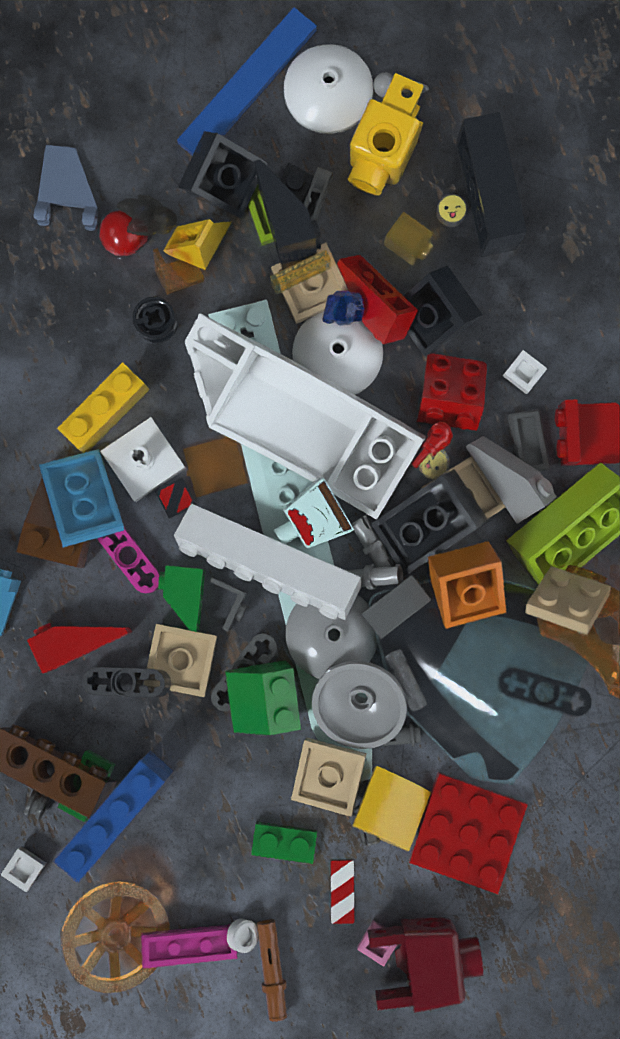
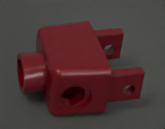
[368,917,484,1013]

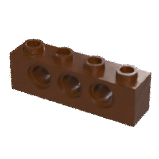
[0,724,117,818]

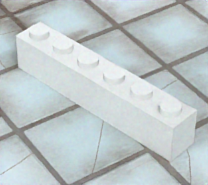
[174,504,361,620]

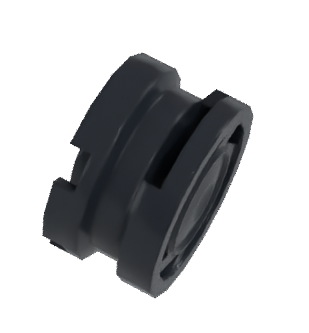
[133,296,178,343]

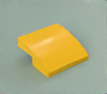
[352,766,431,852]

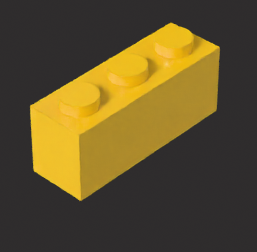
[57,362,149,453]

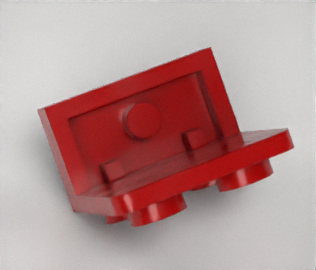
[417,353,487,431]
[555,399,620,466]

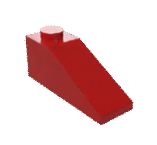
[337,255,418,344]
[27,623,132,674]

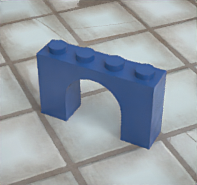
[54,751,173,883]

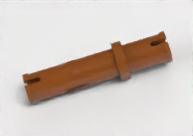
[257,919,287,1022]

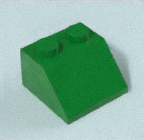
[225,660,301,735]

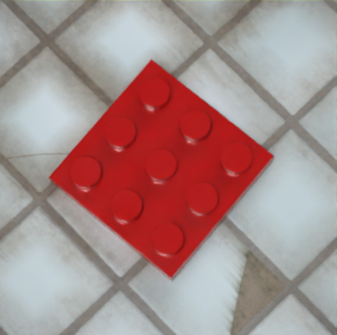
[408,772,528,894]

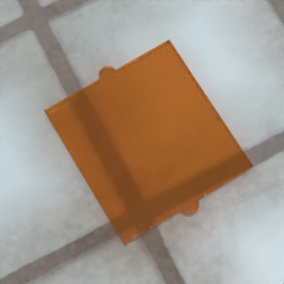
[183,437,248,498]

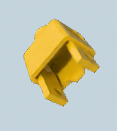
[348,73,424,195]

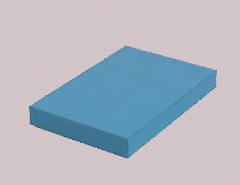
[39,449,124,547]

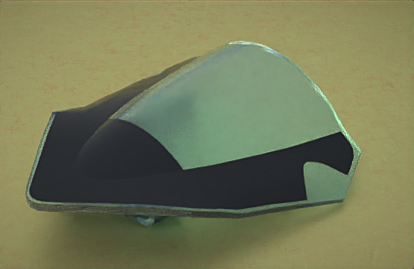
[368,579,600,785]

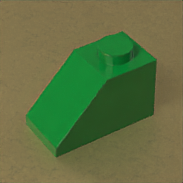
[158,565,206,631]

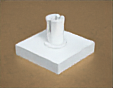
[100,417,186,502]

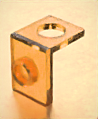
[153,248,204,294]

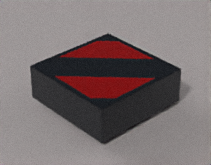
[155,478,197,519]

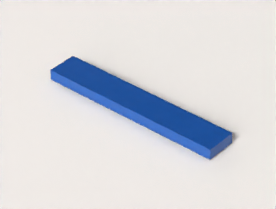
[177,7,317,156]

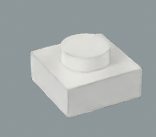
[503,350,547,394]
[1,846,46,892]

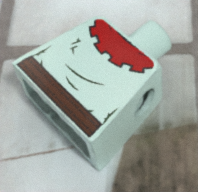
[274,477,354,549]

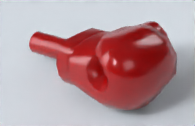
[411,421,453,469]

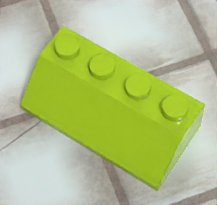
[506,462,620,585]

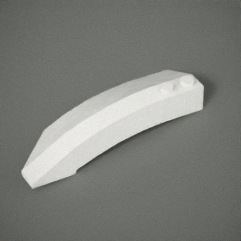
[185,314,427,520]

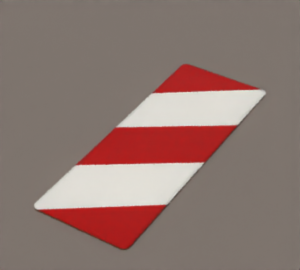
[331,860,354,924]

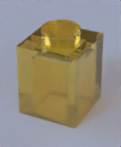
[384,212,433,266]

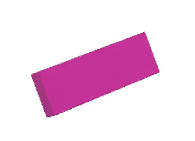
[141,924,237,968]

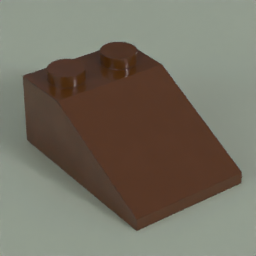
[16,478,91,568]

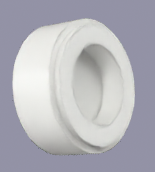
[227,918,259,953]

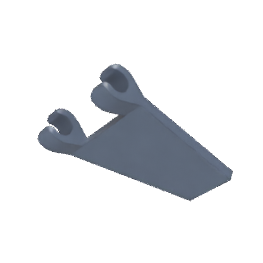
[34,145,98,231]

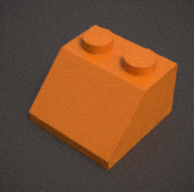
[428,541,506,628]

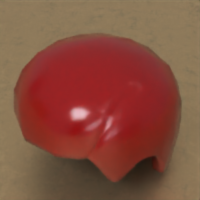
[99,210,148,256]

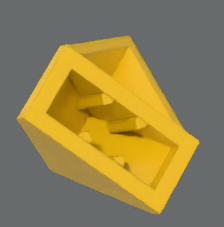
[163,219,232,270]

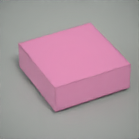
[357,920,397,966]

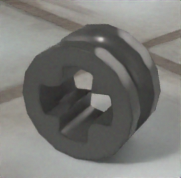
[24,790,50,820]

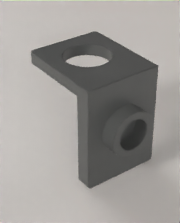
[210,577,247,631]

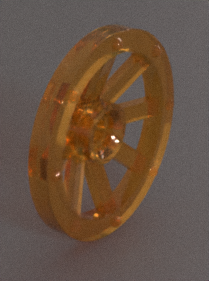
[61,881,170,993]

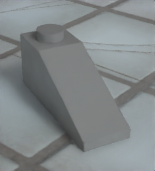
[466,436,557,524]

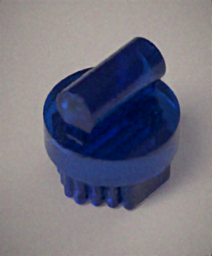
[322,290,365,326]

